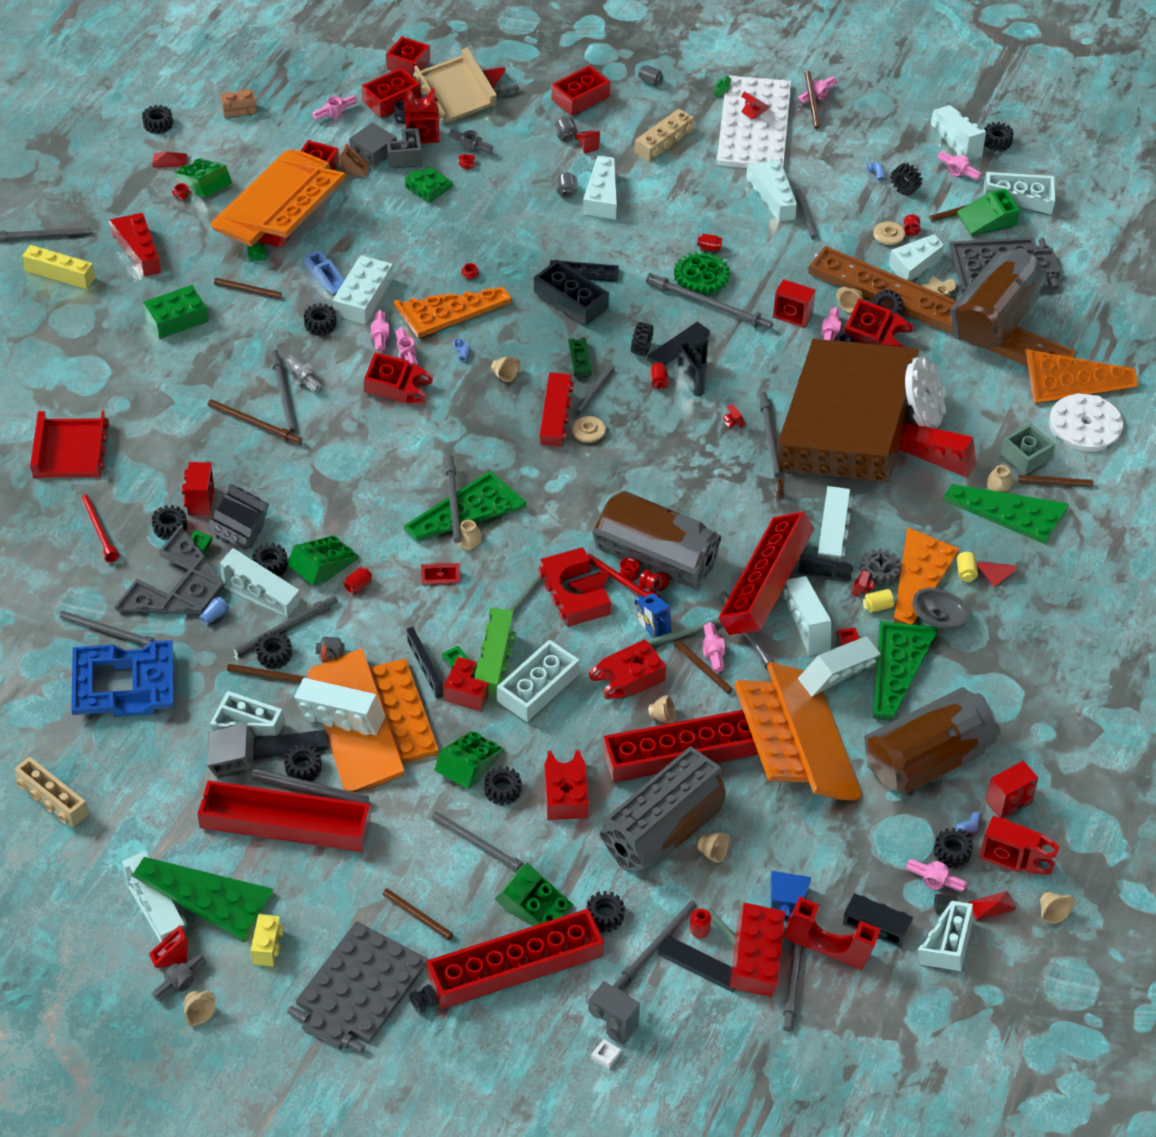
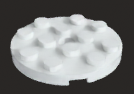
[905,357,946,428]
[1049,393,1123,452]

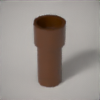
[774,479,784,499]

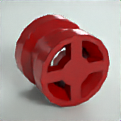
[903,214,921,236]
[620,557,639,581]
[639,570,663,593]

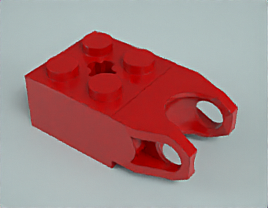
[404,88,440,144]
[845,298,914,347]
[364,352,433,404]
[589,639,666,700]
[544,749,589,820]
[979,816,1059,875]

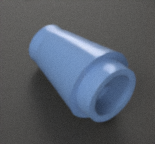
[200,597,229,625]

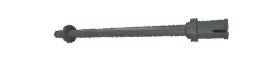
[646,273,773,328]

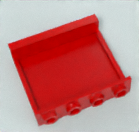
[30,410,109,478]

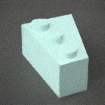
[210,691,285,737]

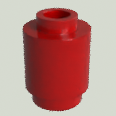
[697,233,723,252]
[650,362,669,389]
[343,567,372,594]
[689,908,712,939]

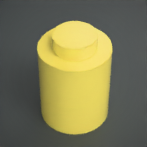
[957,552,978,582]
[863,589,894,613]

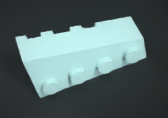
[818,486,853,563]
[781,576,831,656]

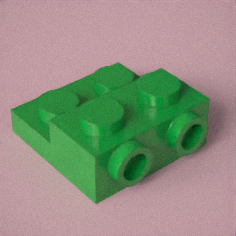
[405,167,453,203]

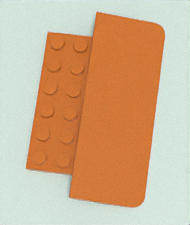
[211,150,346,247]
[308,648,439,792]
[734,662,862,800]

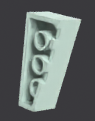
[931,105,986,161]
[583,156,617,220]
[746,160,797,222]
[984,172,1055,215]
[220,548,300,618]
[798,636,881,697]
[122,851,188,943]

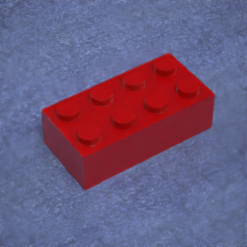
[729,902,785,997]

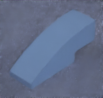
[303,249,344,294]

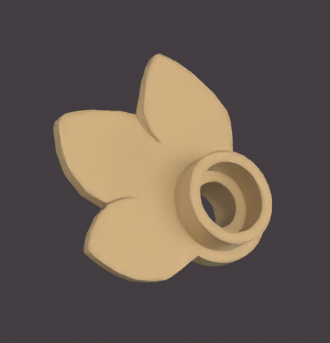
[922,276,956,298]

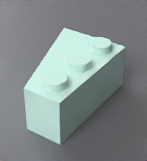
[889,234,944,281]
[918,901,974,971]

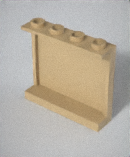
[413,47,496,125]

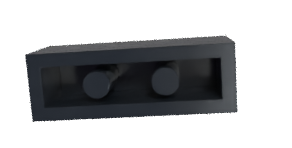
[843,893,913,948]

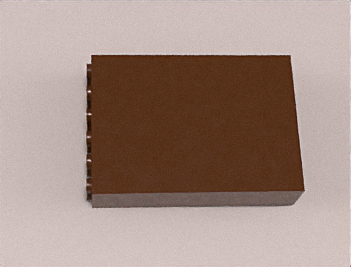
[777,339,920,483]

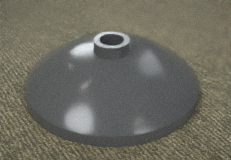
[912,588,969,630]

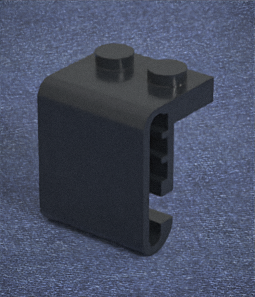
[678,335,708,396]

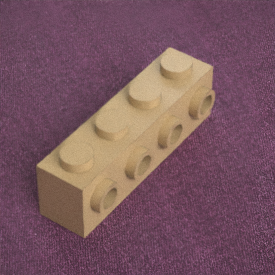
[635,109,694,162]
[14,756,89,828]

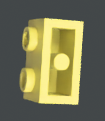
[251,914,284,967]

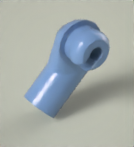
[867,162,885,181]
[453,338,470,362]
[956,812,982,834]

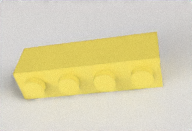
[22,245,95,289]

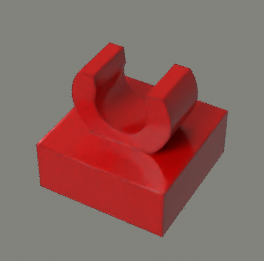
[723,403,746,428]
[851,570,876,597]

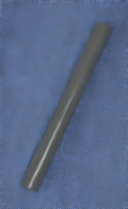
[795,189,817,239]
[574,364,615,415]

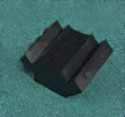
[208,484,269,549]

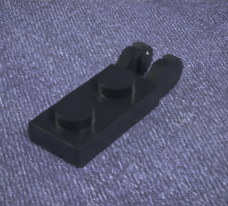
[798,554,853,582]

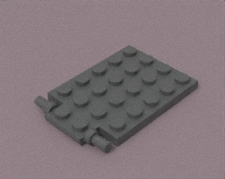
[949,237,1061,294]
[287,921,428,1053]

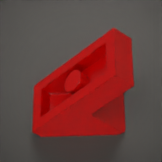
[741,91,770,119]
[575,130,600,153]

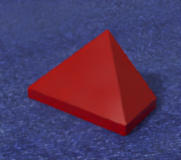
[482,67,506,88]
[152,152,187,167]
[976,561,1016,587]
[421,562,460,584]
[567,571,609,594]
[968,891,1016,921]
[149,925,188,968]

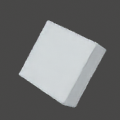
[591,1039,622,1070]

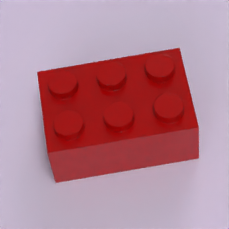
[551,65,610,116]
[361,67,421,118]

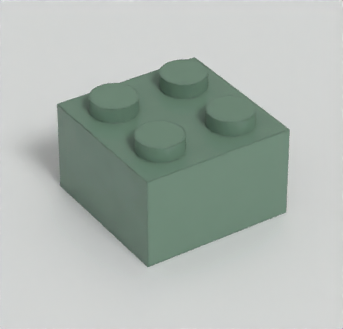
[1000,423,1056,475]

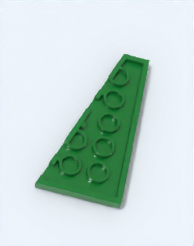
[404,471,527,541]
[943,484,1069,544]
[873,621,938,720]
[132,857,274,942]

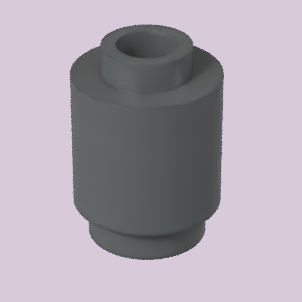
[638,65,663,86]

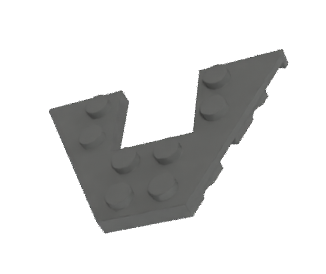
[115,525,224,614]

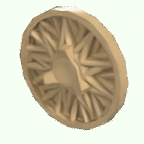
[873,221,905,245]
[571,416,606,443]

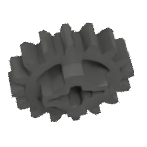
[859,548,901,585]

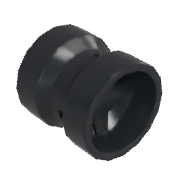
[394,101,405,124]
[409,984,439,1013]

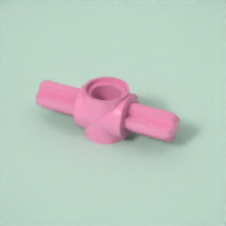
[798,76,837,104]
[312,95,357,120]
[937,151,981,181]
[821,307,842,341]
[371,310,389,353]
[395,328,418,365]
[703,622,725,673]
[906,859,967,892]

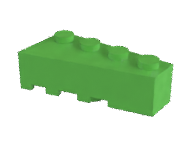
[475,607,516,696]

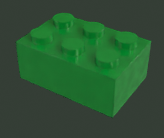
[143,285,208,339]

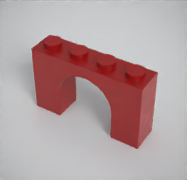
[538,547,611,627]
[783,896,880,970]

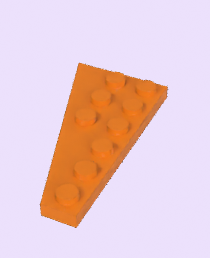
[394,287,511,338]
[1026,349,1138,403]
[893,527,959,625]

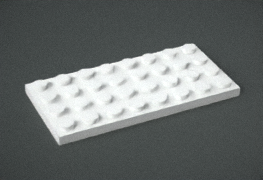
[716,76,791,168]

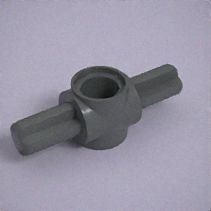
[448,129,494,154]
[152,954,206,1002]

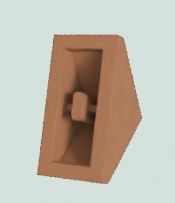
[340,143,370,177]

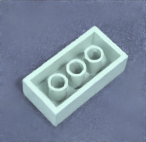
[332,255,393,325]
[497,639,579,722]
[294,678,385,736]

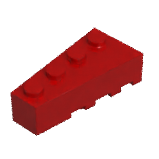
[539,372,574,447]
[899,423,977,478]

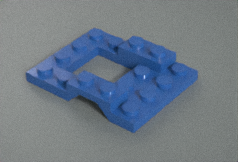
[71,640,174,717]

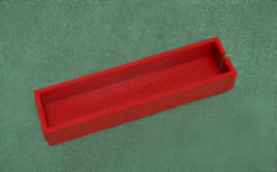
[197,780,371,852]

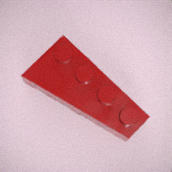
[109,213,161,276]

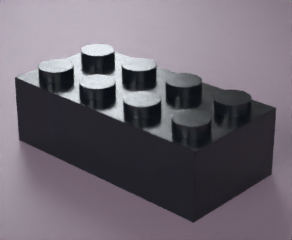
[534,259,609,326]

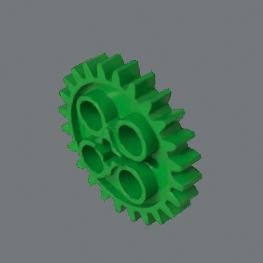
[674,251,730,296]

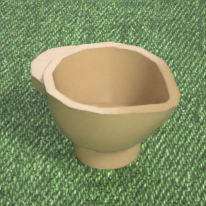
[836,287,864,313]
[491,357,520,382]
[986,465,1013,493]
[457,520,482,551]
[649,695,675,724]
[698,832,730,863]
[1040,892,1075,924]
[184,990,216,1026]

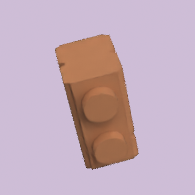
[220,89,257,118]

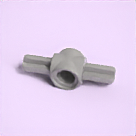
[285,355,322,393]

